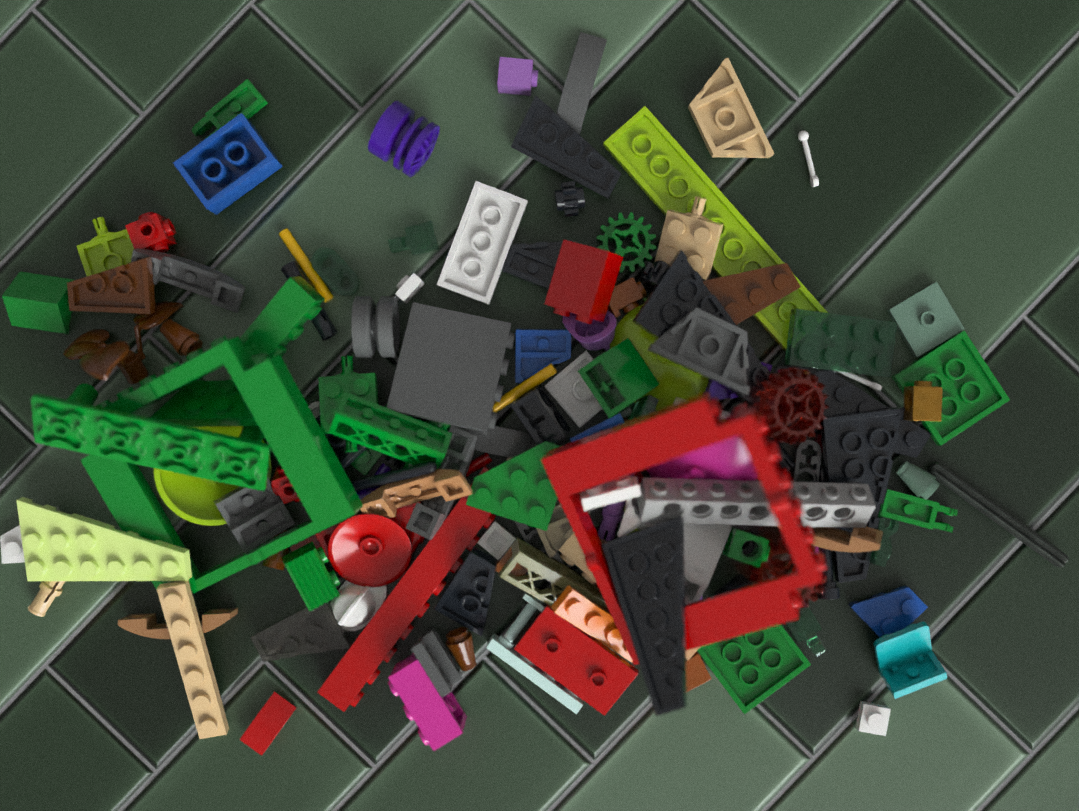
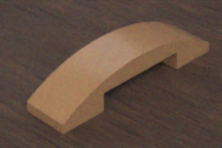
[360,469,472,518]
[777,526,883,552]
[118,608,238,639]

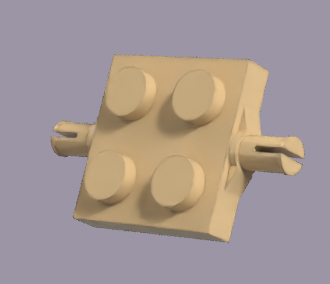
[655,196,723,280]

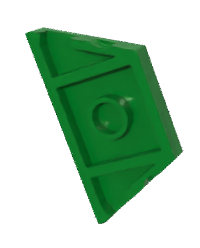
[151,380,258,427]

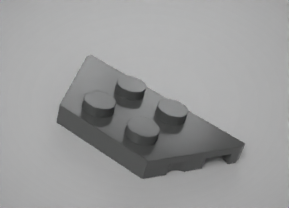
[648,308,750,395]

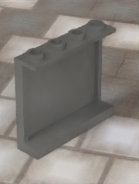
[387,302,515,436]

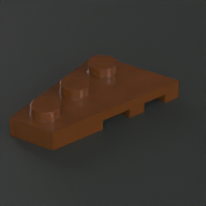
[67,256,156,314]
[702,263,801,325]

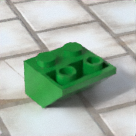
[578,338,660,418]

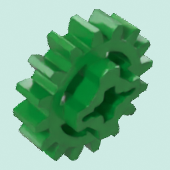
[596,212,656,274]

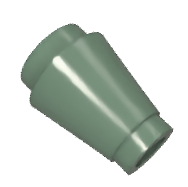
[895,460,940,500]

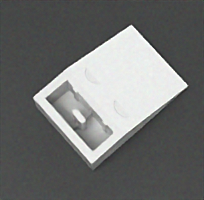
[684,524,732,605]

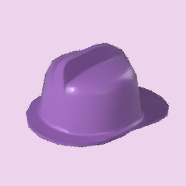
[563,309,617,351]

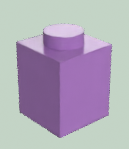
[497,57,538,96]

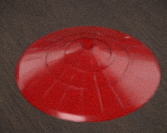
[328,514,412,587]

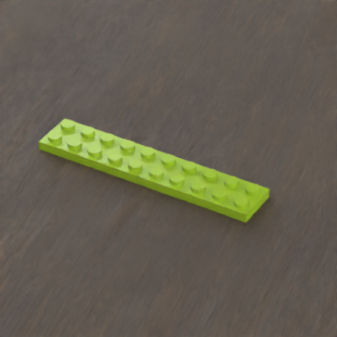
[603,106,829,351]

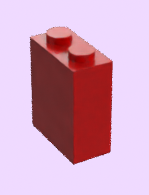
[544,239,623,324]

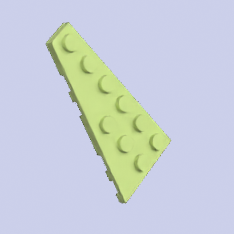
[16,497,192,581]

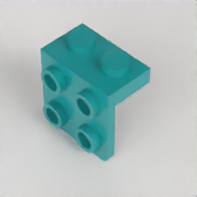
[874,622,947,699]

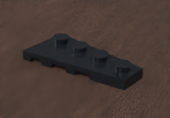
[511,95,622,199]

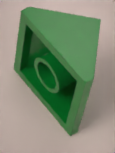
[2,272,74,334]

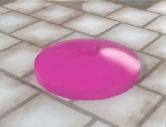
[646,418,757,481]

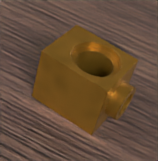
[903,381,942,421]

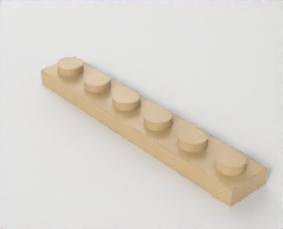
[157,580,229,739]

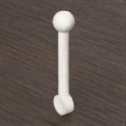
[798,131,819,187]
[828,362,883,392]

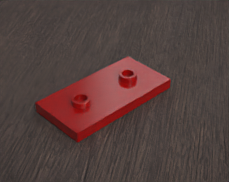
[514,604,638,716]

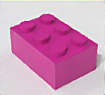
[388,653,467,751]

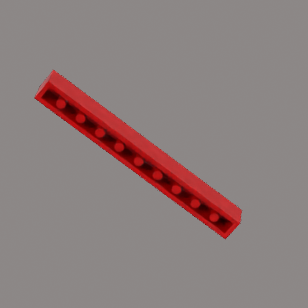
[317,466,496,712]

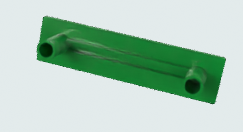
[31,384,270,491]

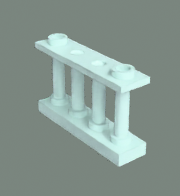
[486,591,613,714]

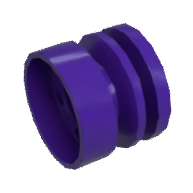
[368,100,440,177]

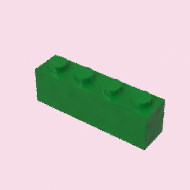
[240,276,325,361]

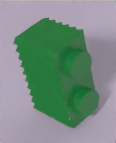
[282,542,341,611]

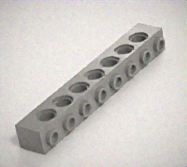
[637,478,876,528]

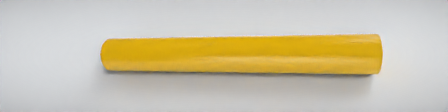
[279,228,334,303]
[493,363,557,412]

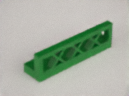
[328,392,452,469]

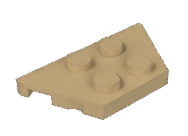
[688,58,774,158]

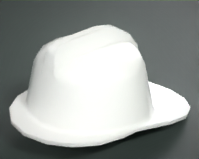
[330,580,387,631]

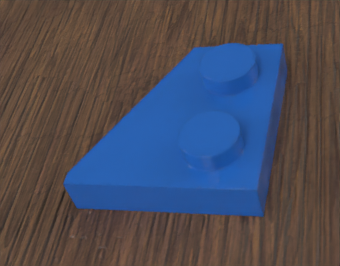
[515,329,571,383]
[849,586,928,638]

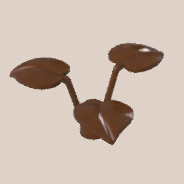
[63,301,184,384]

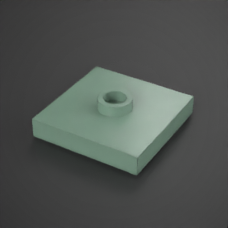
[886,282,965,358]

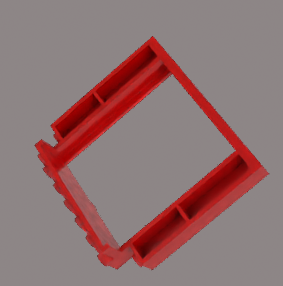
[541,391,827,665]

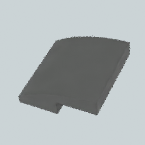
[214,478,295,553]
[411,626,462,698]

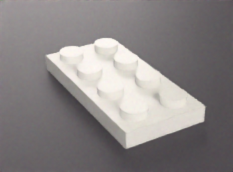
[437,181,528,305]

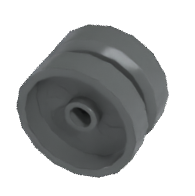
[351,296,400,358]

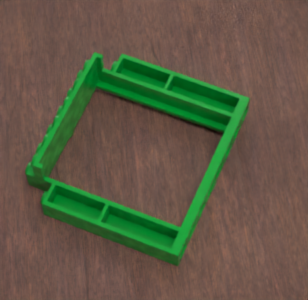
[80,335,364,594]

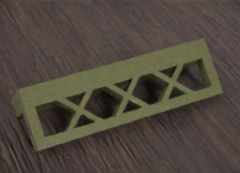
[499,538,608,610]

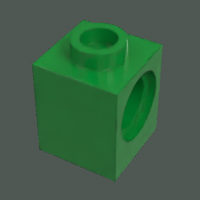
[722,527,770,567]

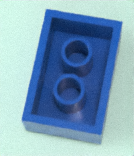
[173,113,283,215]

